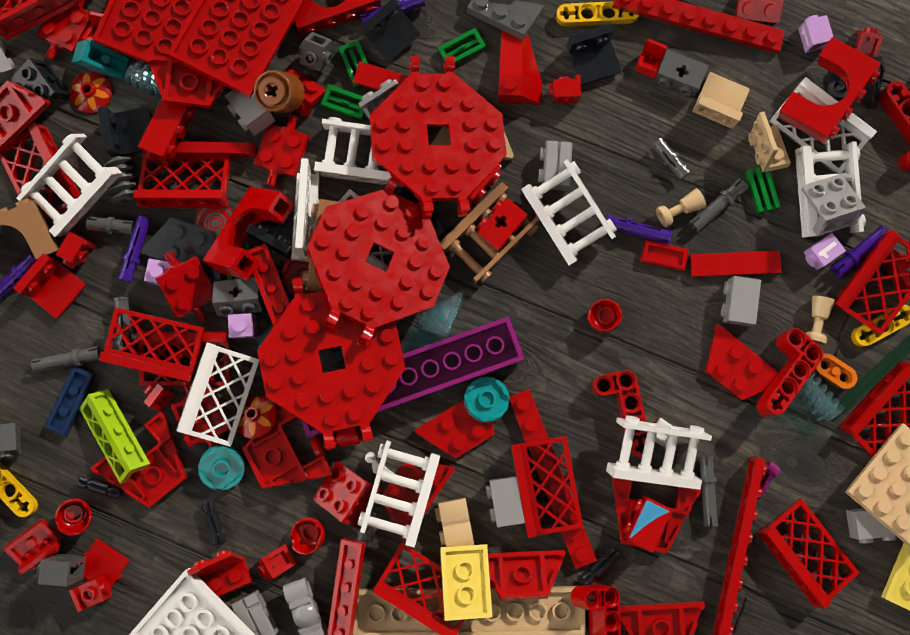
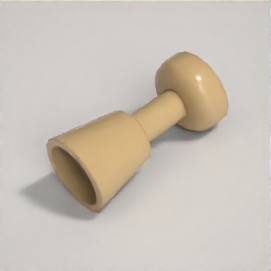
[656,188,706,228]
[805,296,835,345]

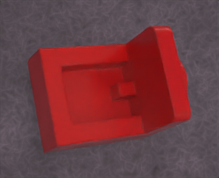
[634,39,668,79]

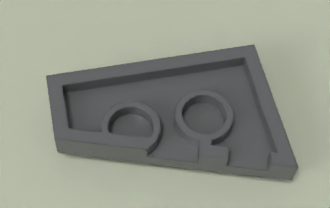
[467,0,544,40]

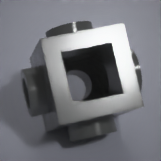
[299,32,332,71]

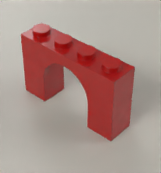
[295,0,382,37]
[778,37,881,144]
[202,187,295,280]

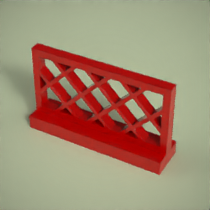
[0,0,84,41]
[0,122,81,221]
[133,154,231,208]
[833,229,910,335]
[99,307,205,381]
[136,331,232,386]
[839,362,910,458]
[511,436,584,538]
[756,498,860,609]
[372,543,466,635]

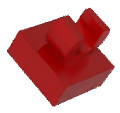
[143,384,175,412]

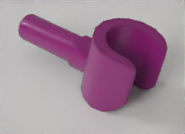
[761,461,780,494]

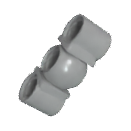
[283,577,327,635]

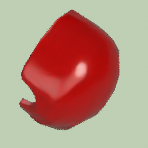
[587,299,622,333]
[55,498,92,536]
[290,517,325,555]

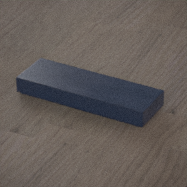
[44,366,96,437]

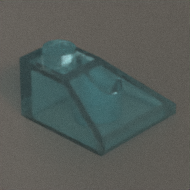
[419,292,463,339]

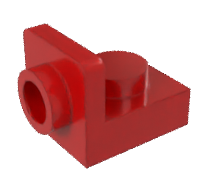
[854,27,884,57]
[257,544,296,581]

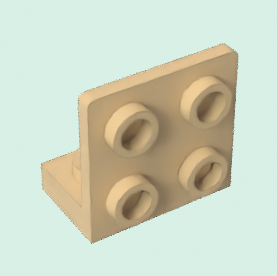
[692,72,750,129]
[748,112,791,172]

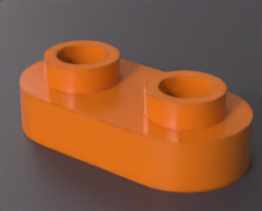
[814,353,857,389]

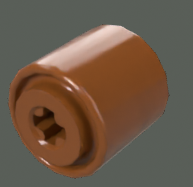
[254,70,304,113]

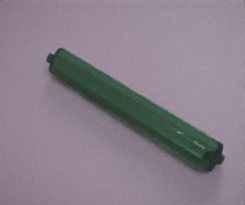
[837,334,910,412]

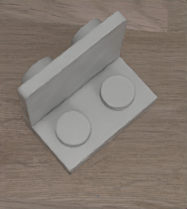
[801,174,866,236]

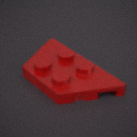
[147,54,226,109]
[0,81,51,153]
[705,324,779,400]
[414,400,494,458]
[382,462,456,542]
[488,550,565,601]
[620,601,705,635]

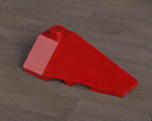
[498,30,542,105]

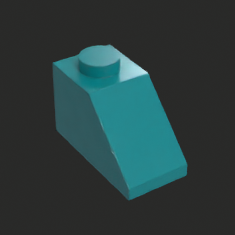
[71,39,129,79]

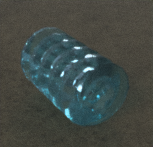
[124,60,162,99]
[799,371,845,422]

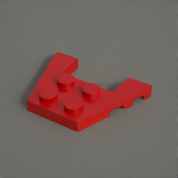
[242,408,334,489]
[90,412,187,508]
[612,477,701,553]

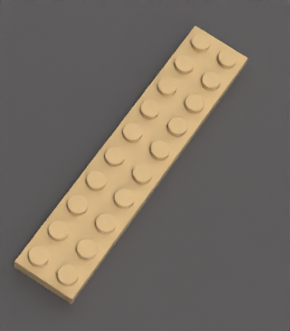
[353,586,586,635]

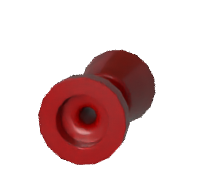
[310,427,361,458]

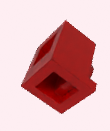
[548,75,581,104]
[56,231,96,269]
[69,574,113,612]

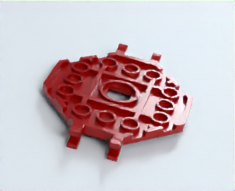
[369,56,507,218]
[306,177,450,345]
[257,277,405,450]

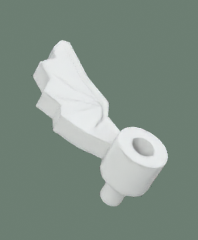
[365,452,396,475]

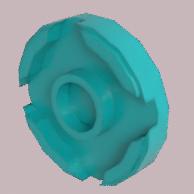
[464,377,509,422]
[198,445,245,490]

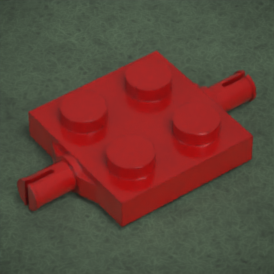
[36,0,90,60]
[253,114,310,187]
[155,251,213,322]
[171,381,231,449]

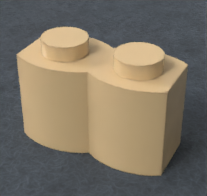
[435,498,474,547]

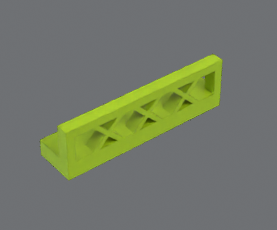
[79,389,150,484]

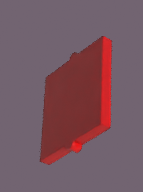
[83,538,130,589]

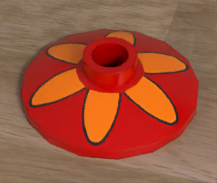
[69,72,113,114]
[235,395,278,439]

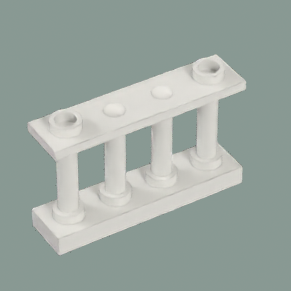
[314,117,403,188]
[17,134,122,237]
[795,142,866,238]
[521,159,617,265]
[606,416,712,490]
[358,440,440,547]

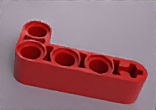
[878,81,910,172]
[756,328,823,417]
[591,370,647,458]
[570,584,621,635]

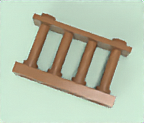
[440,182,540,284]

